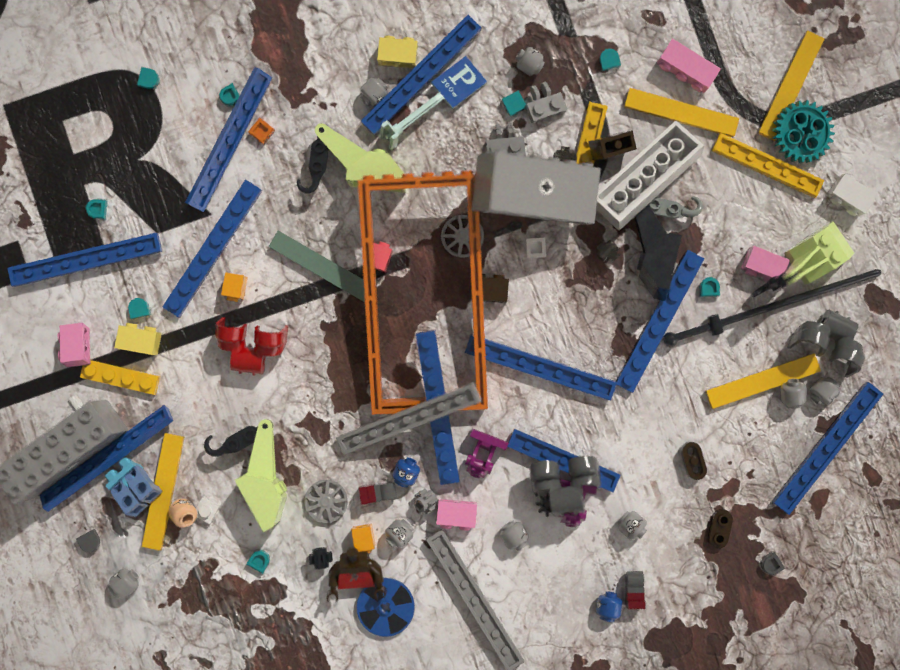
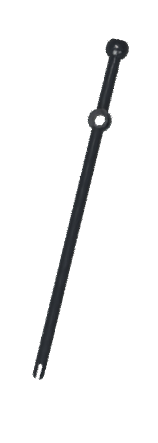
[663,269,881,347]

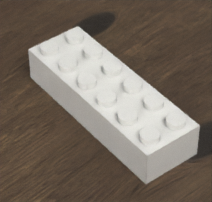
[596,121,704,230]

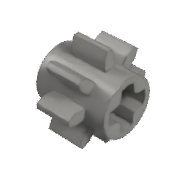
[414,488,437,514]

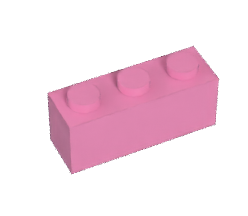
[657,38,721,93]

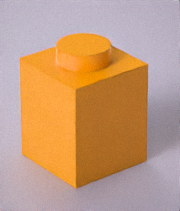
[221,272,248,302]
[351,523,375,554]

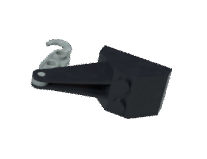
[634,196,703,301]

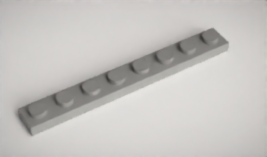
[336,382,482,455]
[426,528,525,670]

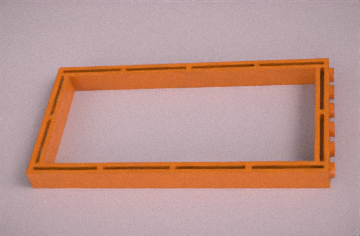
[358,170,488,415]

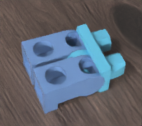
[105,457,163,517]

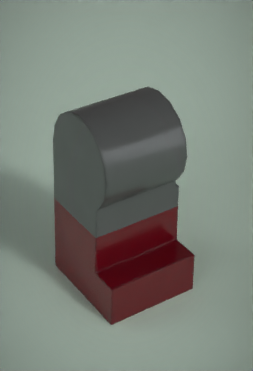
[359,482,397,505]
[625,571,646,609]

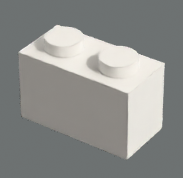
[826,174,878,216]

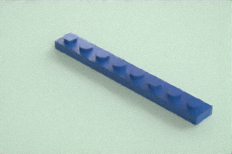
[361,15,482,136]
[185,67,272,212]
[162,179,262,318]
[7,233,163,287]
[616,250,705,393]
[416,330,460,485]
[465,334,617,401]
[772,382,884,515]
[39,405,174,512]

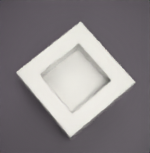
[526,238,546,259]
[196,497,220,524]

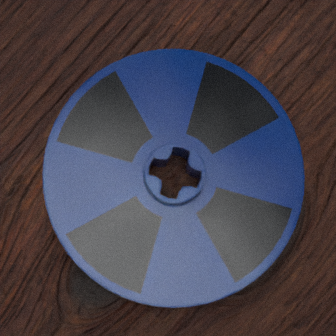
[357,578,415,637]

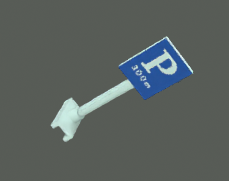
[379,56,487,151]

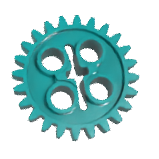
[772,100,835,163]

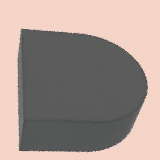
[76,529,100,552]
[761,551,785,575]

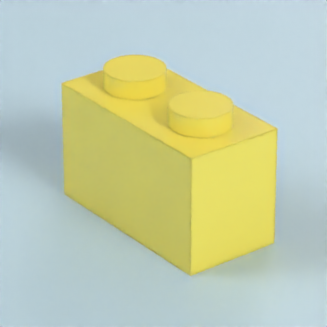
[377,36,418,69]
[114,323,162,355]

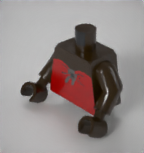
[327,548,387,602]

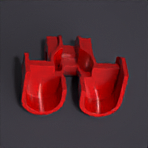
[215,317,288,376]

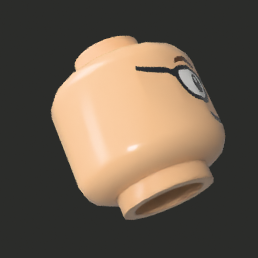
[168,499,197,528]

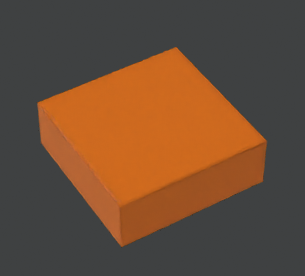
[248,117,275,145]

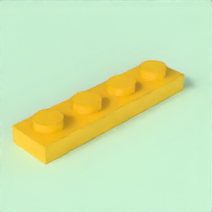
[80,360,161,395]

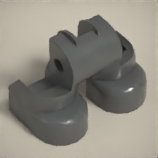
[787,309,865,378]
[529,456,601,516]

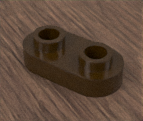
[681,442,707,480]
[708,509,733,548]

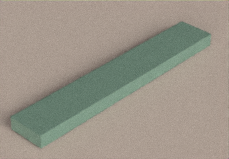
[268,230,365,302]

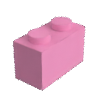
[741,246,790,283]
[57,323,90,367]
[436,499,477,531]

